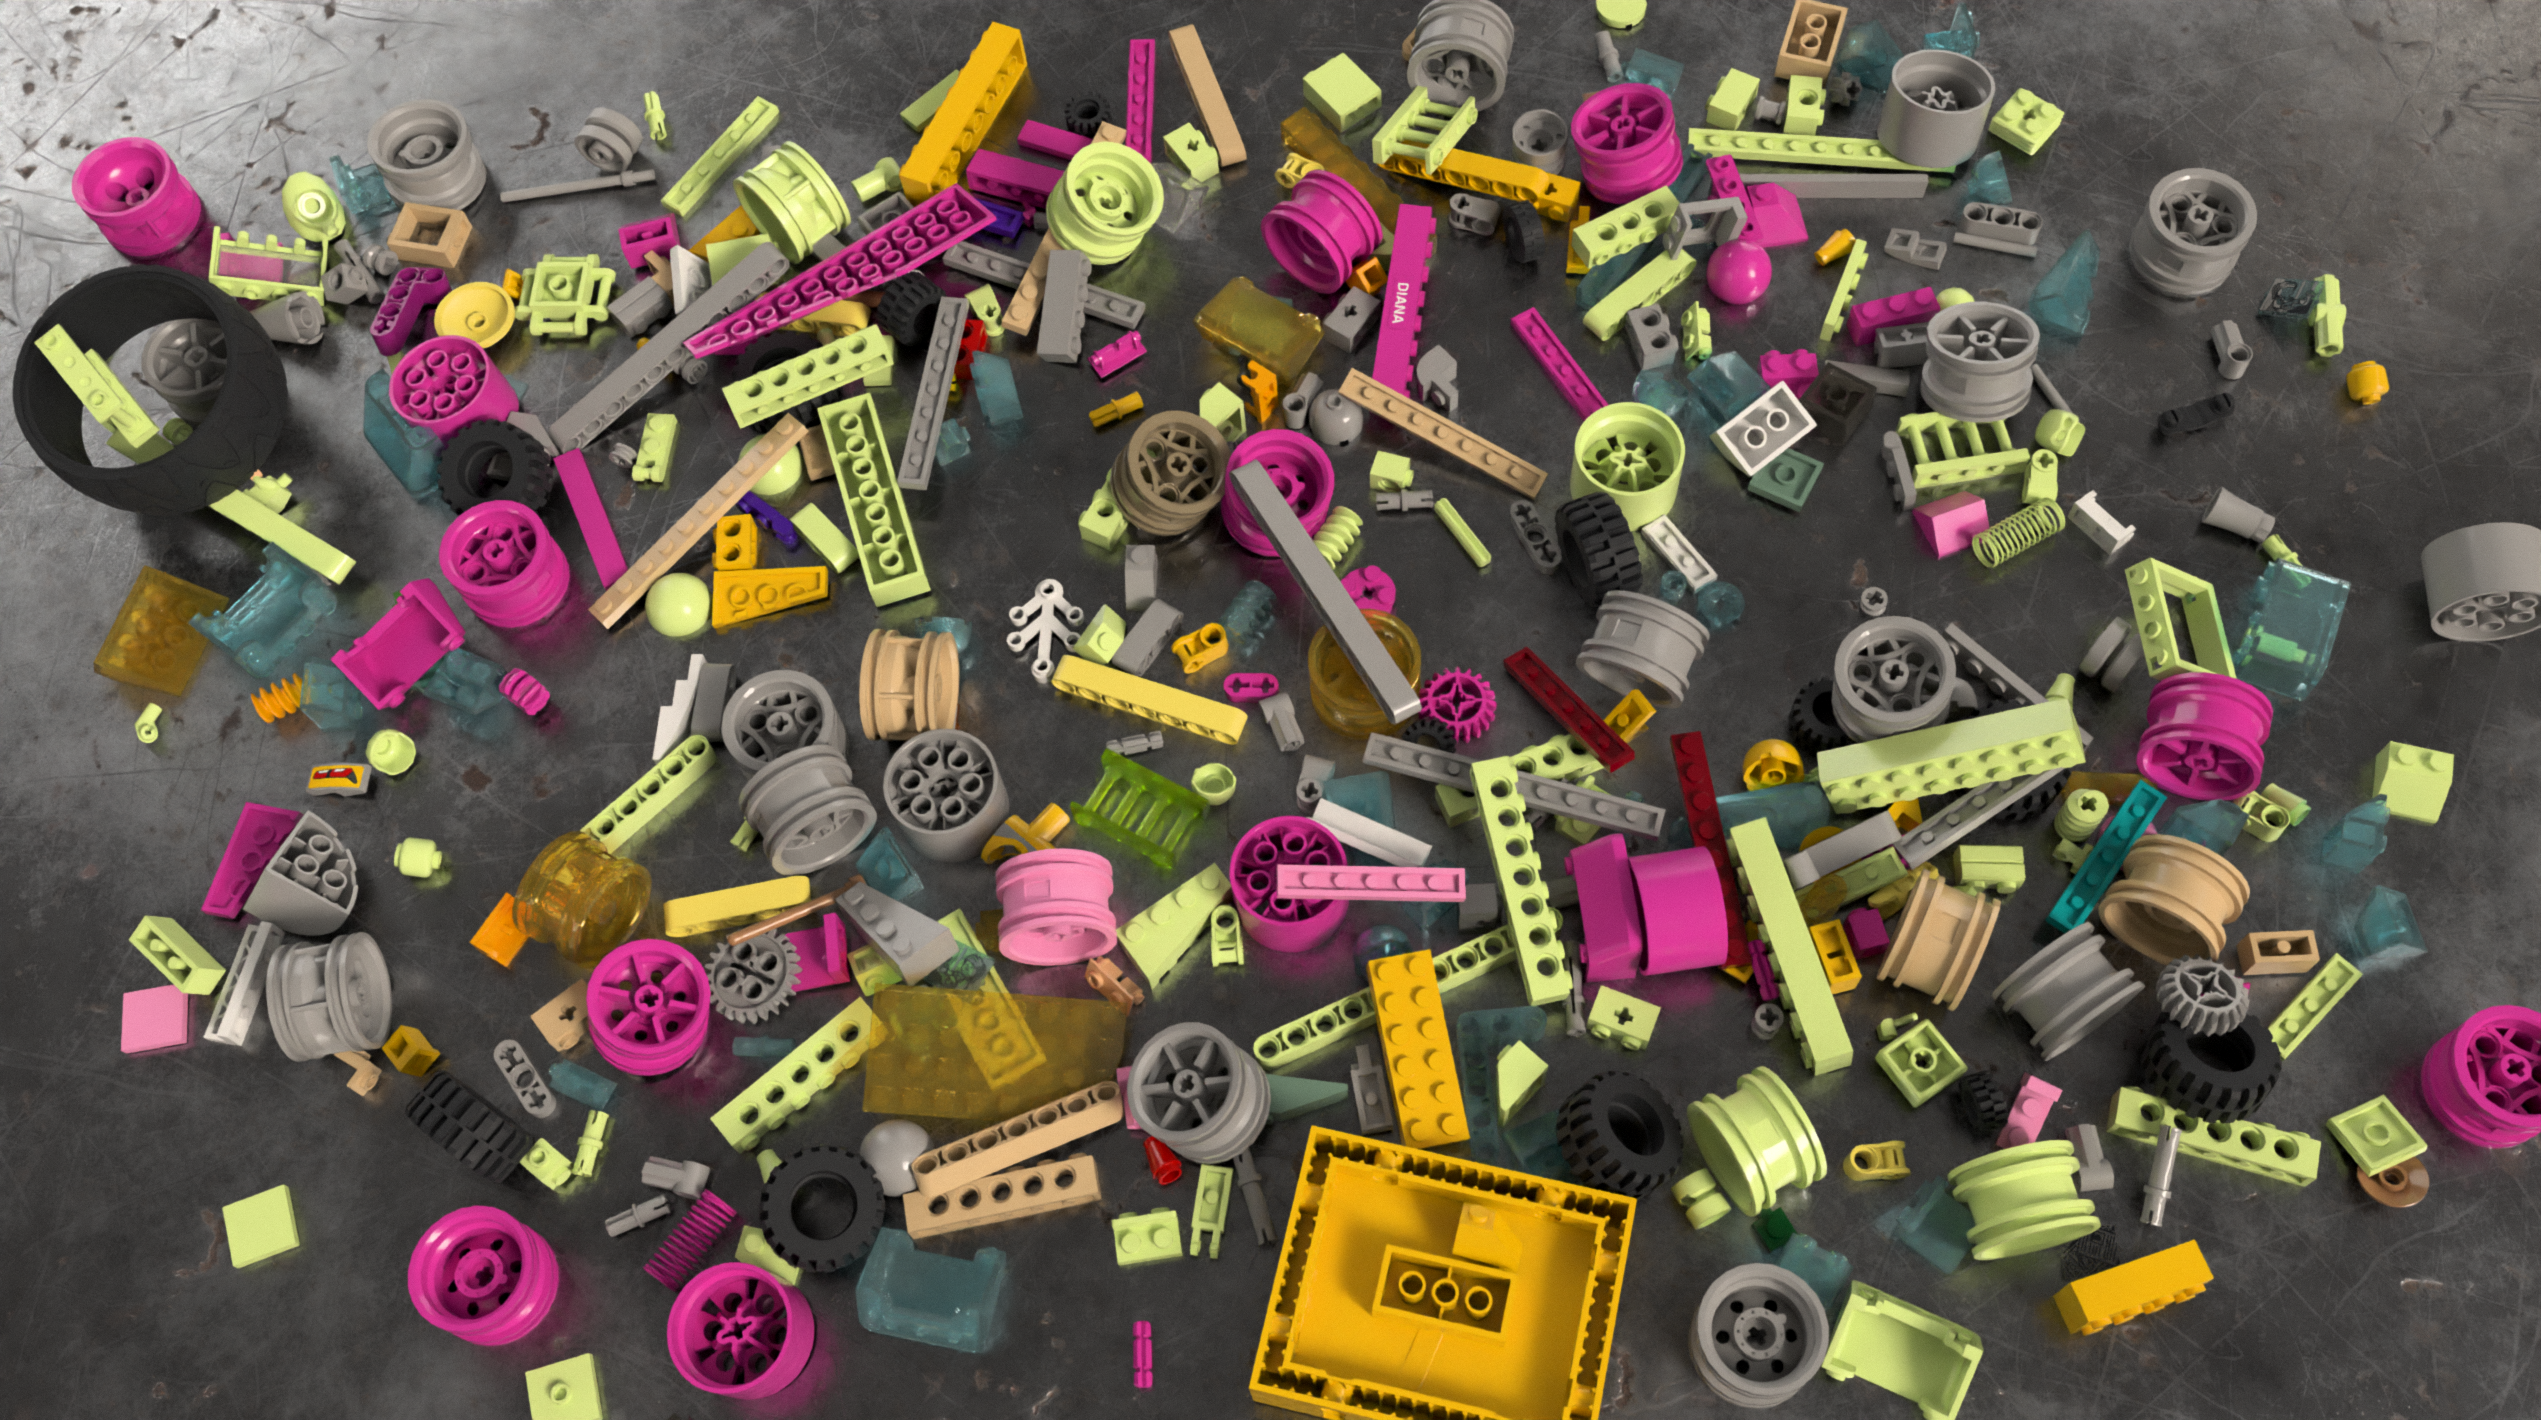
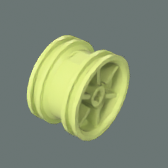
[1046,141,1164,265]
[1687,1066,1827,1217]
[1947,1140,2101,1260]

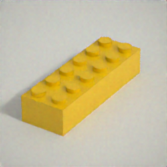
[1365,949,1470,1150]

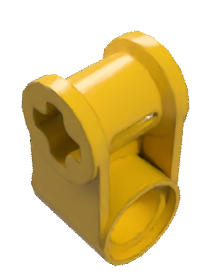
[1171,623,1229,674]

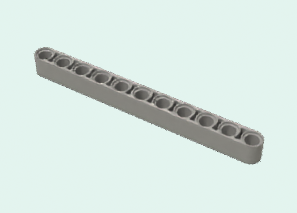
[548,242,789,454]
[1229,459,1422,725]

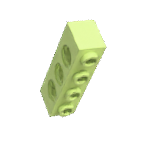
[1571,185,1680,269]
[1078,449,1156,551]

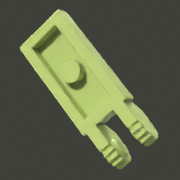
[1190,1164,1234,1259]

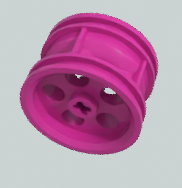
[72,137,201,256]

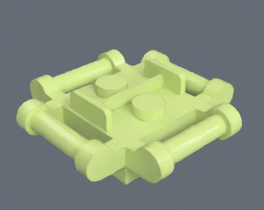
[515,254,616,335]

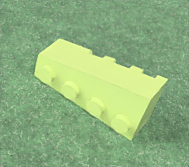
[1116,863,1234,990]

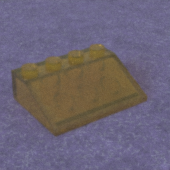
[93,565,229,697]

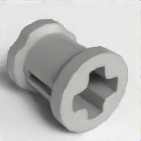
[1755,96,1787,125]
[1751,1003,1784,1040]

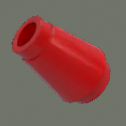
[1143,1136,1182,1185]

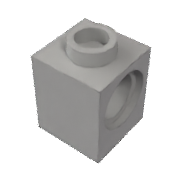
[321,263,368,305]

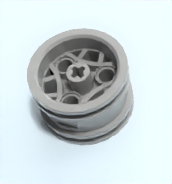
[1407,0,1514,112]
[2129,168,2257,295]
[1576,590,1710,709]
[1831,616,1956,743]
[721,670,850,781]
[739,744,877,875]

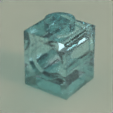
[935,418,971,467]

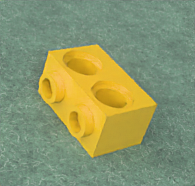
[712,514,757,571]
[1808,919,1862,995]

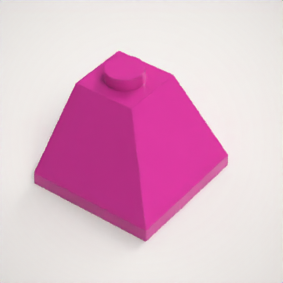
[1746,182,1808,248]

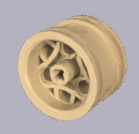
[1877,869,2001,1012]

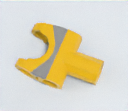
[981,802,1070,864]

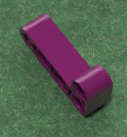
[370,267,452,356]

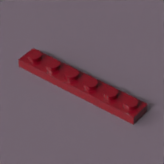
[1503,646,1635,773]

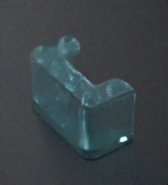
[188,541,337,679]
[2232,558,2351,702]

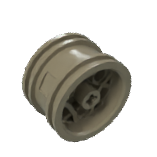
[1110,410,1231,536]

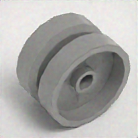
[574,107,643,173]
[2078,616,2145,694]

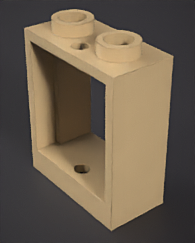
[387,202,472,268]

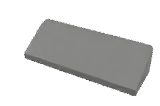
[1822,360,1910,397]

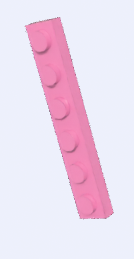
[1276,864,1466,902]

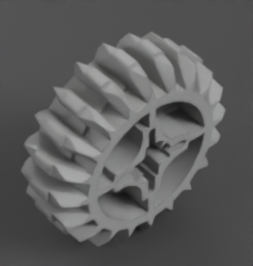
[2155,954,2250,1037]

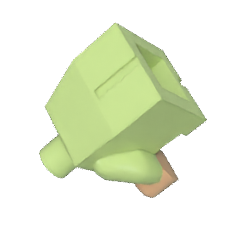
[242,470,293,514]

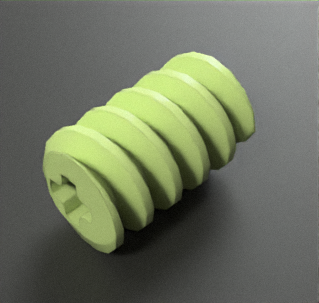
[1313,506,1363,570]
[2054,789,2109,843]

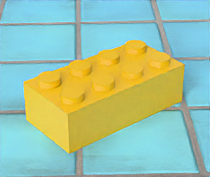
[2053,1240,2214,1336]

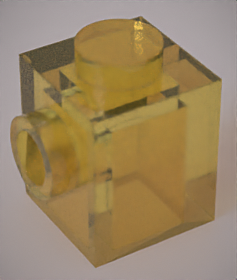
[975,908,1004,952]

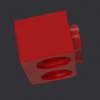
[954,319,988,381]

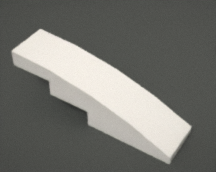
[653,654,708,765]

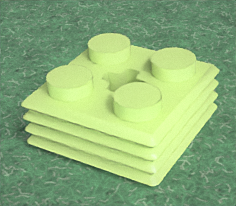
[1988,88,2064,155]
[1875,1019,1968,1108]

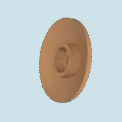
[2357,1156,2430,1207]

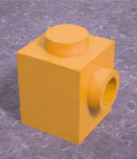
[1346,257,1388,296]

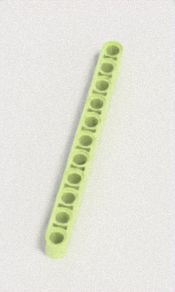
[106,428,356,585]
[1253,907,1563,1070]

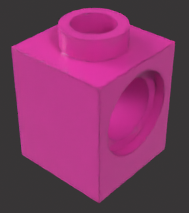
[1842,908,1890,960]

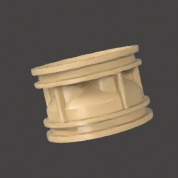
[859,629,959,741]

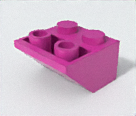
[618,213,681,269]

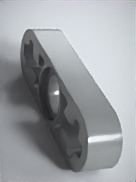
[1510,500,1562,574]
[494,1039,556,1118]

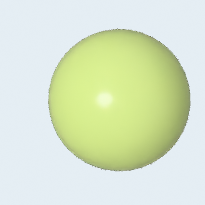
[738,434,803,495]
[645,573,713,636]

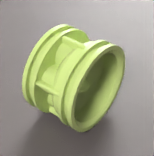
[733,141,851,264]

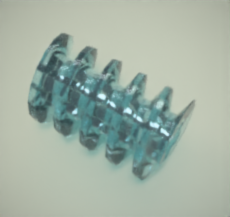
[1218,580,1277,645]

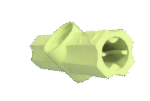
[2308,274,2346,357]

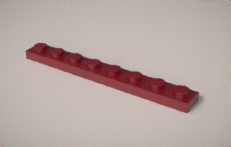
[1669,731,1753,970]

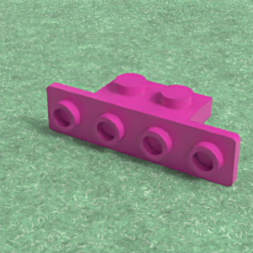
[1705,155,1764,243]

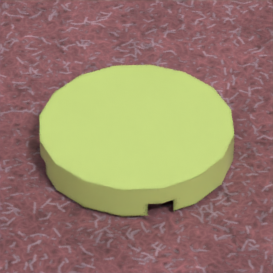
[1595,0,1647,28]

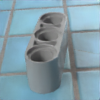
[1957,202,2043,246]
[1112,599,1183,677]
[691,663,736,742]

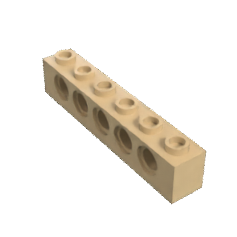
[903,1153,1102,1239]

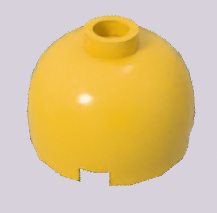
[1742,739,1805,798]

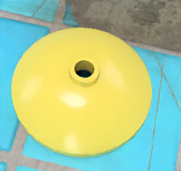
[434,282,515,349]

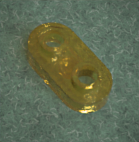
[1799,874,1847,929]

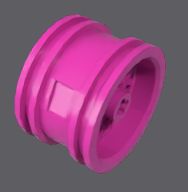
[439,500,570,628]
[2421,1005,2541,1149]

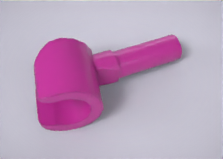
[1022,201,1036,227]

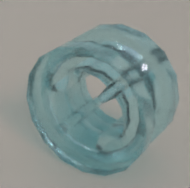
[1660,571,1687,600]

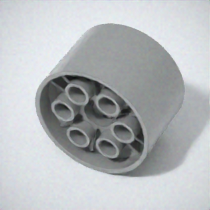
[1877,49,1995,168]
[2421,522,2541,641]
[883,729,1009,862]

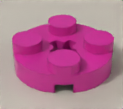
[1341,565,1396,623]

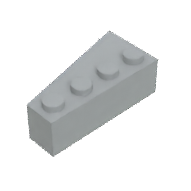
[835,881,960,987]

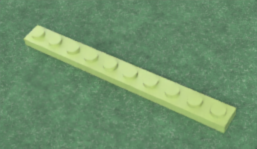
[1687,128,1956,173]

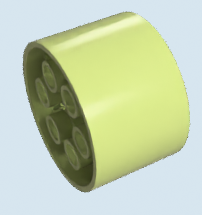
[1570,402,1685,531]

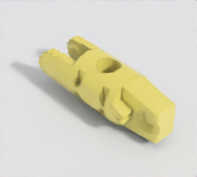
[1868,861,1939,921]

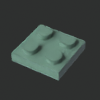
[1747,448,1824,513]

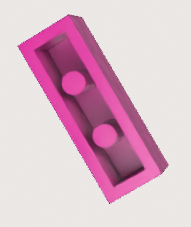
[1846,287,1941,347]

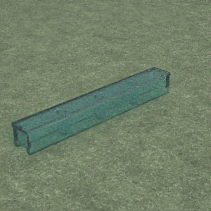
[1575,143,1713,311]

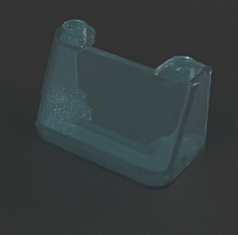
[363,368,447,499]
[855,1227,1007,1352]

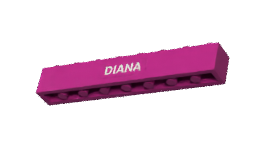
[1369,204,1437,413]

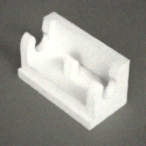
[2068,490,2136,555]

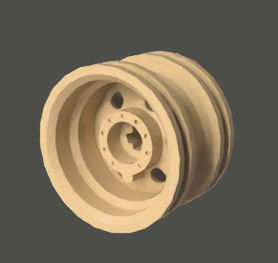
[2099,834,2250,965]

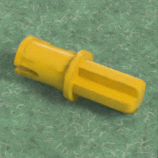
[1089,391,1144,427]

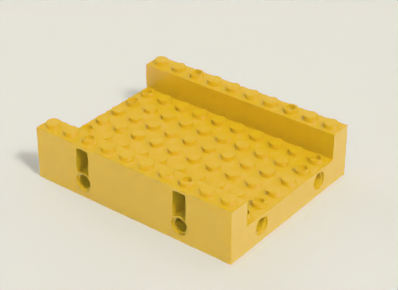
[1249,1125,1637,1420]

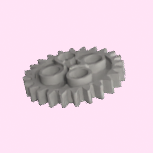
[704,925,803,1024]

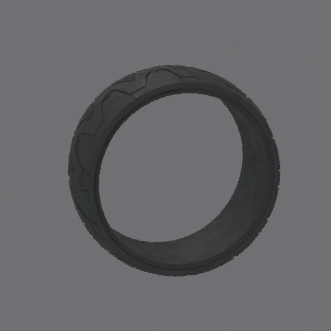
[12,264,288,516]

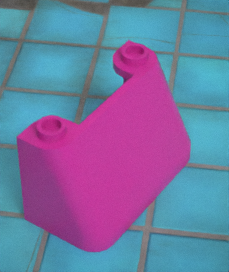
[331,578,465,710]

